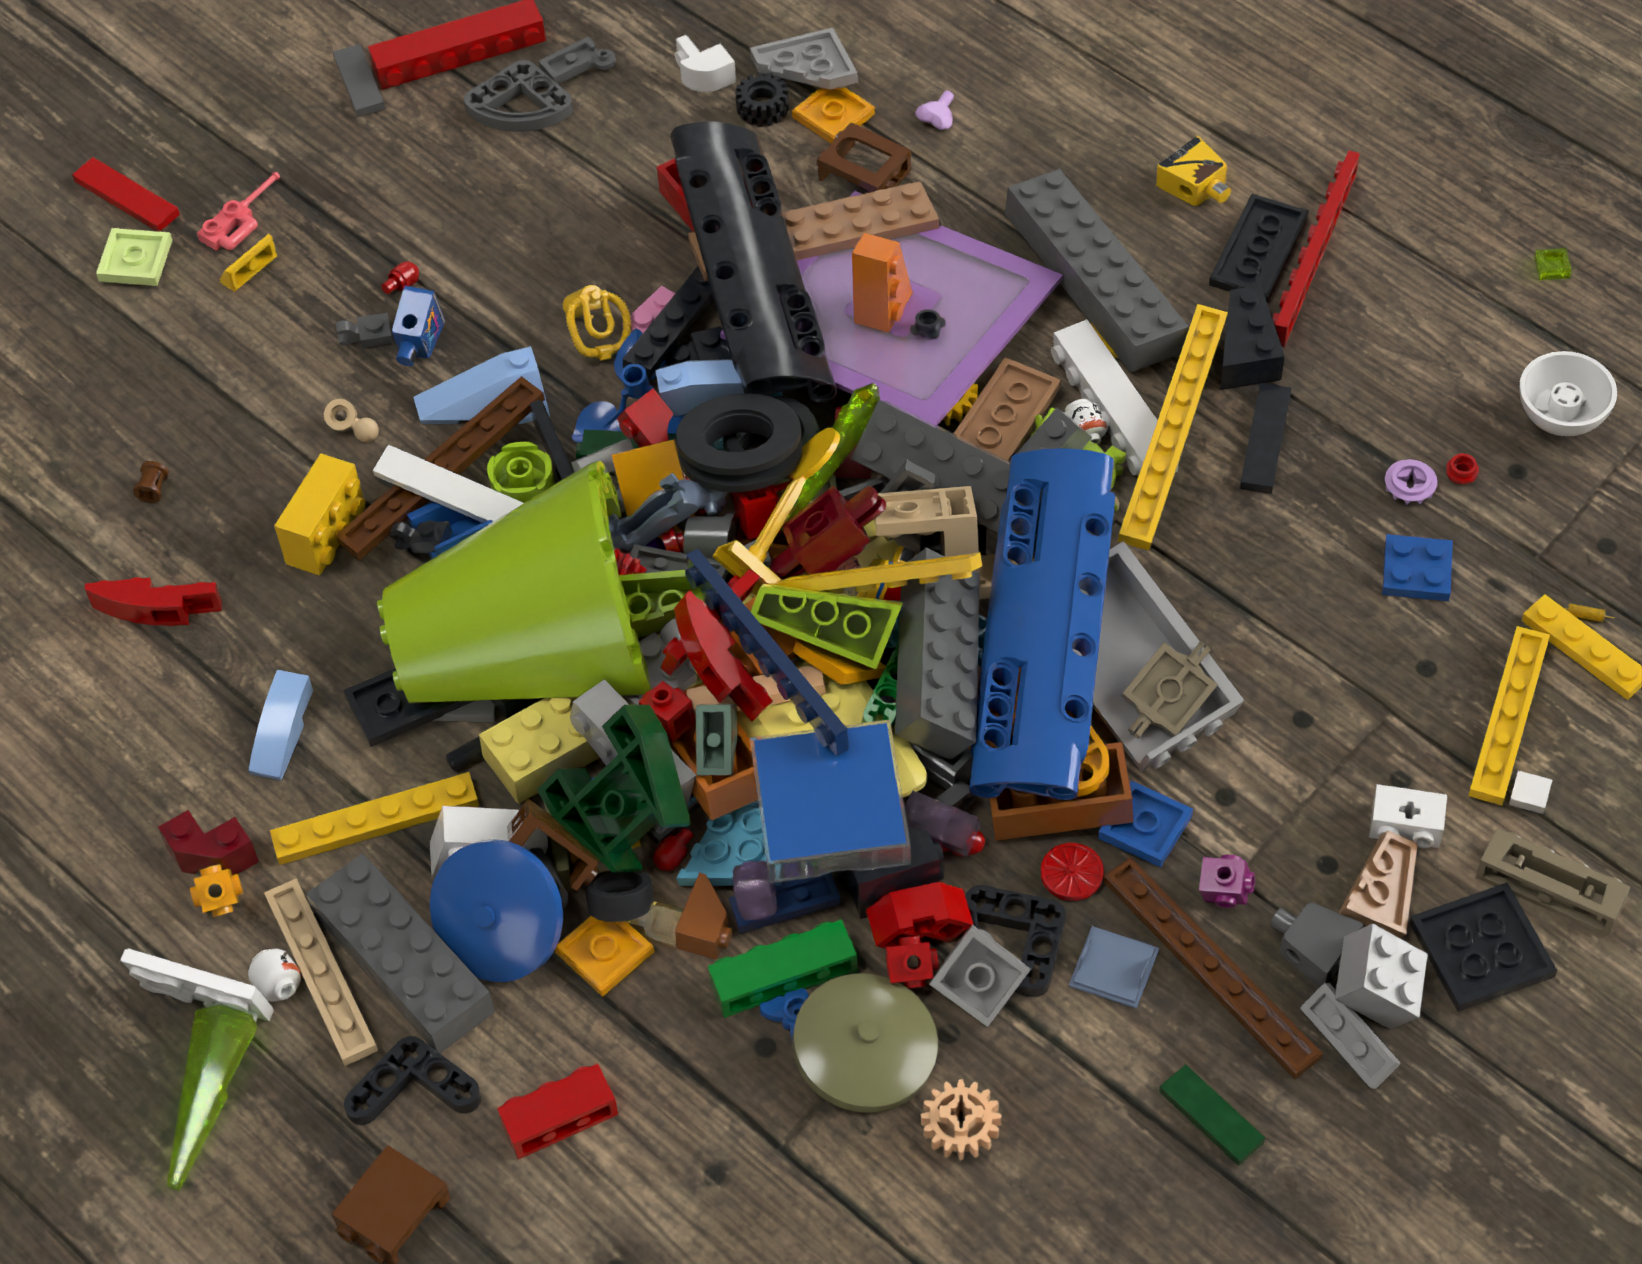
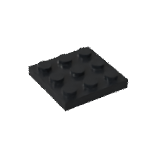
[1409,882,1557,1012]

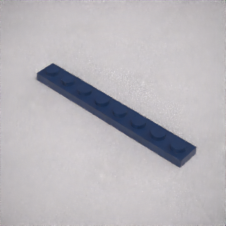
[685,549,849,756]

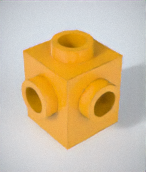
[190,864,243,917]

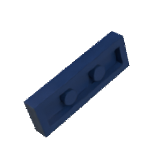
[729,869,841,934]

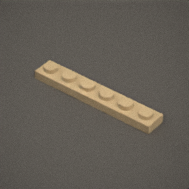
[264,878,378,1066]

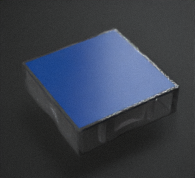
[750,720,911,883]

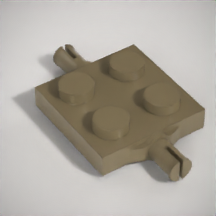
[1121,642,1218,739]

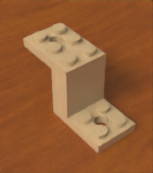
[874,486,1035,599]

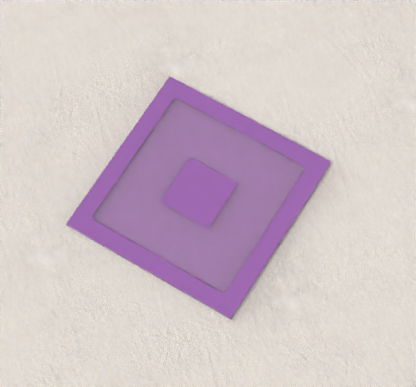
[720,191,1063,425]

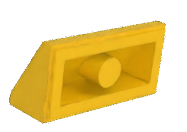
[220,234,277,292]

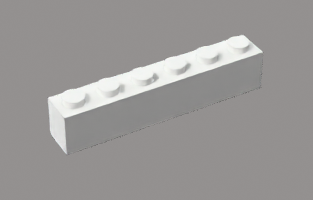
[1051,320,1178,477]

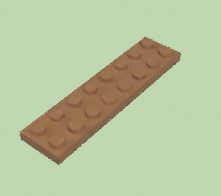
[688,181,939,281]

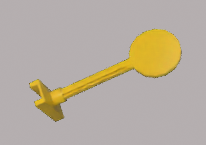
[712,427,840,596]

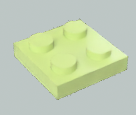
[96,228,172,286]

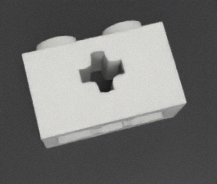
[1369,784,1447,848]

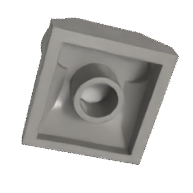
[930,925,1030,1027]

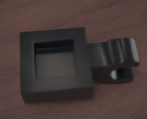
[389,521,453,553]

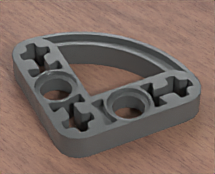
[464,60,573,132]

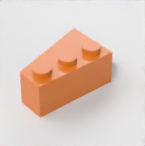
[852,233,913,333]

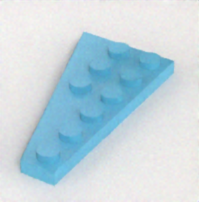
[676,798,783,886]

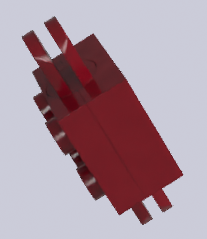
[769,486,886,580]

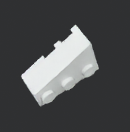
[430,806,548,878]

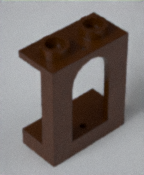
[816,122,911,193]

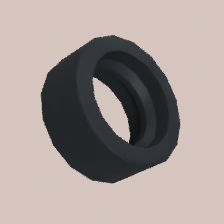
[585,870,654,922]

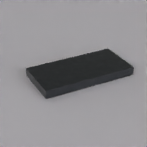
[1209,194,1309,302]

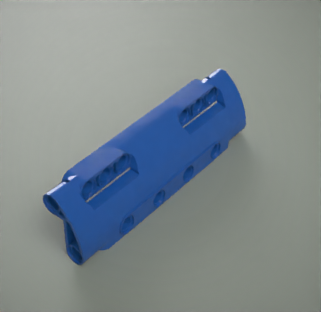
[969,448,1115,800]

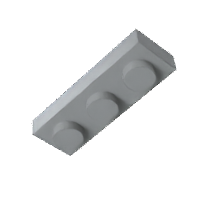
[1300,983,1401,1089]

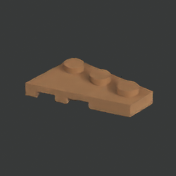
[1338,830,1418,938]

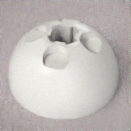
[1519,351,1617,436]

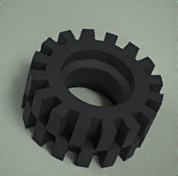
[735,72,789,127]

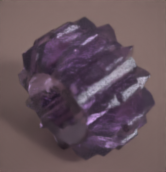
[732,860,777,921]

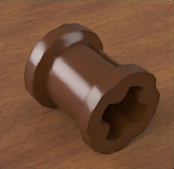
[133,461,169,503]

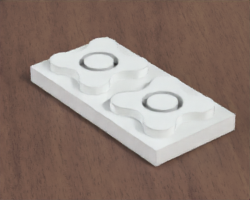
[120,949,274,1022]

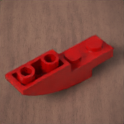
[85,577,222,626]
[674,591,773,722]

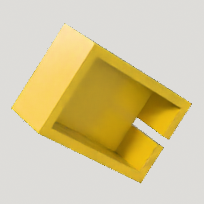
[274,453,366,576]

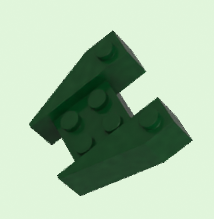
[537,705,691,873]

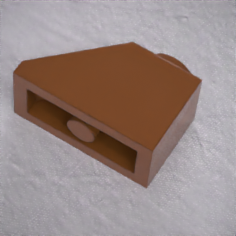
[675,872,732,960]

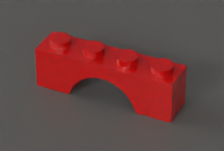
[617,389,706,516]

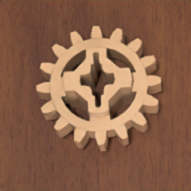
[921,1079,1001,1160]

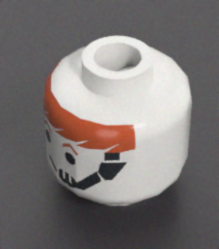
[1064,399,1107,445]
[248,949,301,1002]

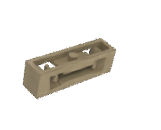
[1476,828,1631,937]

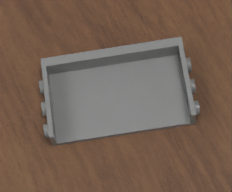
[1073,541,1244,772]

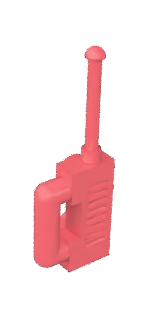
[197,172,280,251]

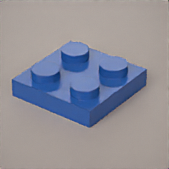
[1382,534,1453,601]
[1099,780,1193,868]

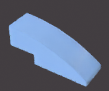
[248,670,313,781]

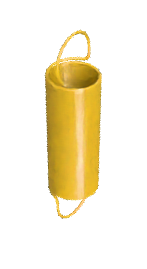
[1564,604,1615,622]

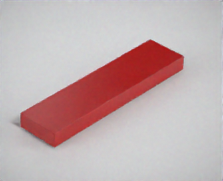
[72,157,180,232]

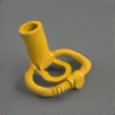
[563,285,632,361]

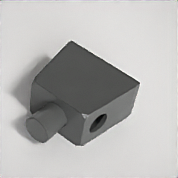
[1270,903,1363,988]

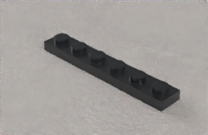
[622,266,714,379]

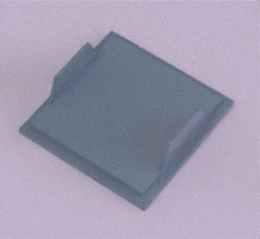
[1069,926,1159,1009]

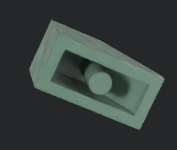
[696,704,737,775]

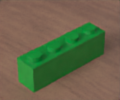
[708,919,858,1018]

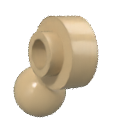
[324,399,379,443]

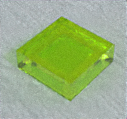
[1534,248,1572,280]

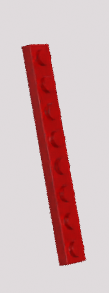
[1272,150,1360,348]

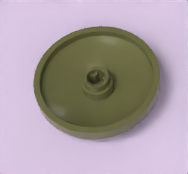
[792,973,938,1113]

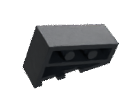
[1220,285,1285,390]

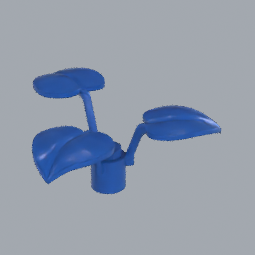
[572,328,686,444]

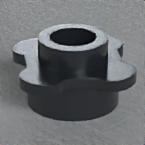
[910,309,946,339]

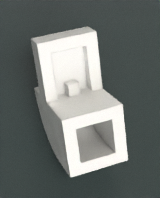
[675,35,736,92]

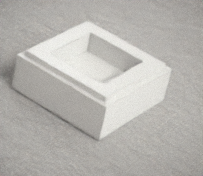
[1509,771,1552,814]

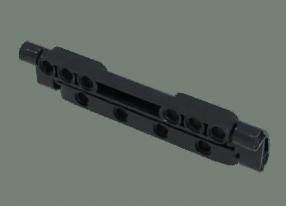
[670,122,837,402]

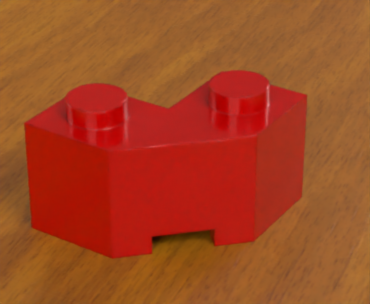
[866,882,974,949]

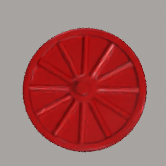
[1041,843,1104,901]

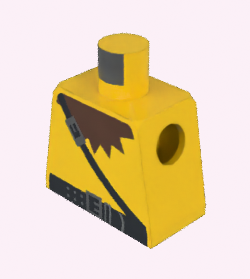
[1156,136,1231,206]

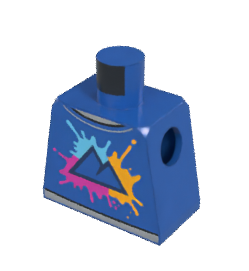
[392,286,445,366]

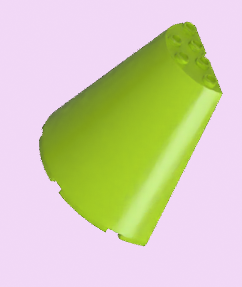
[377,461,652,703]

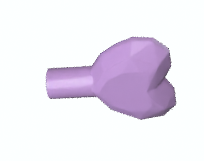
[915,91,954,130]

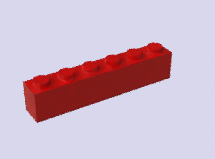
[368,0,546,90]

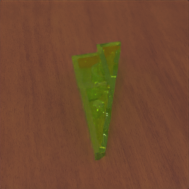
[780,383,880,532]
[167,1004,258,1191]

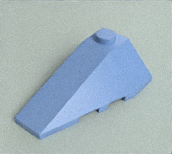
[414,346,550,424]
[656,359,745,418]

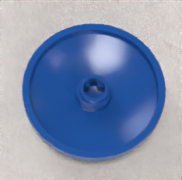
[430,839,563,982]

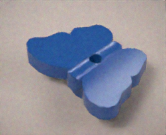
[760,989,809,1041]

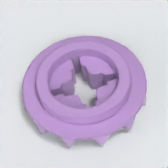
[1384,459,1437,505]

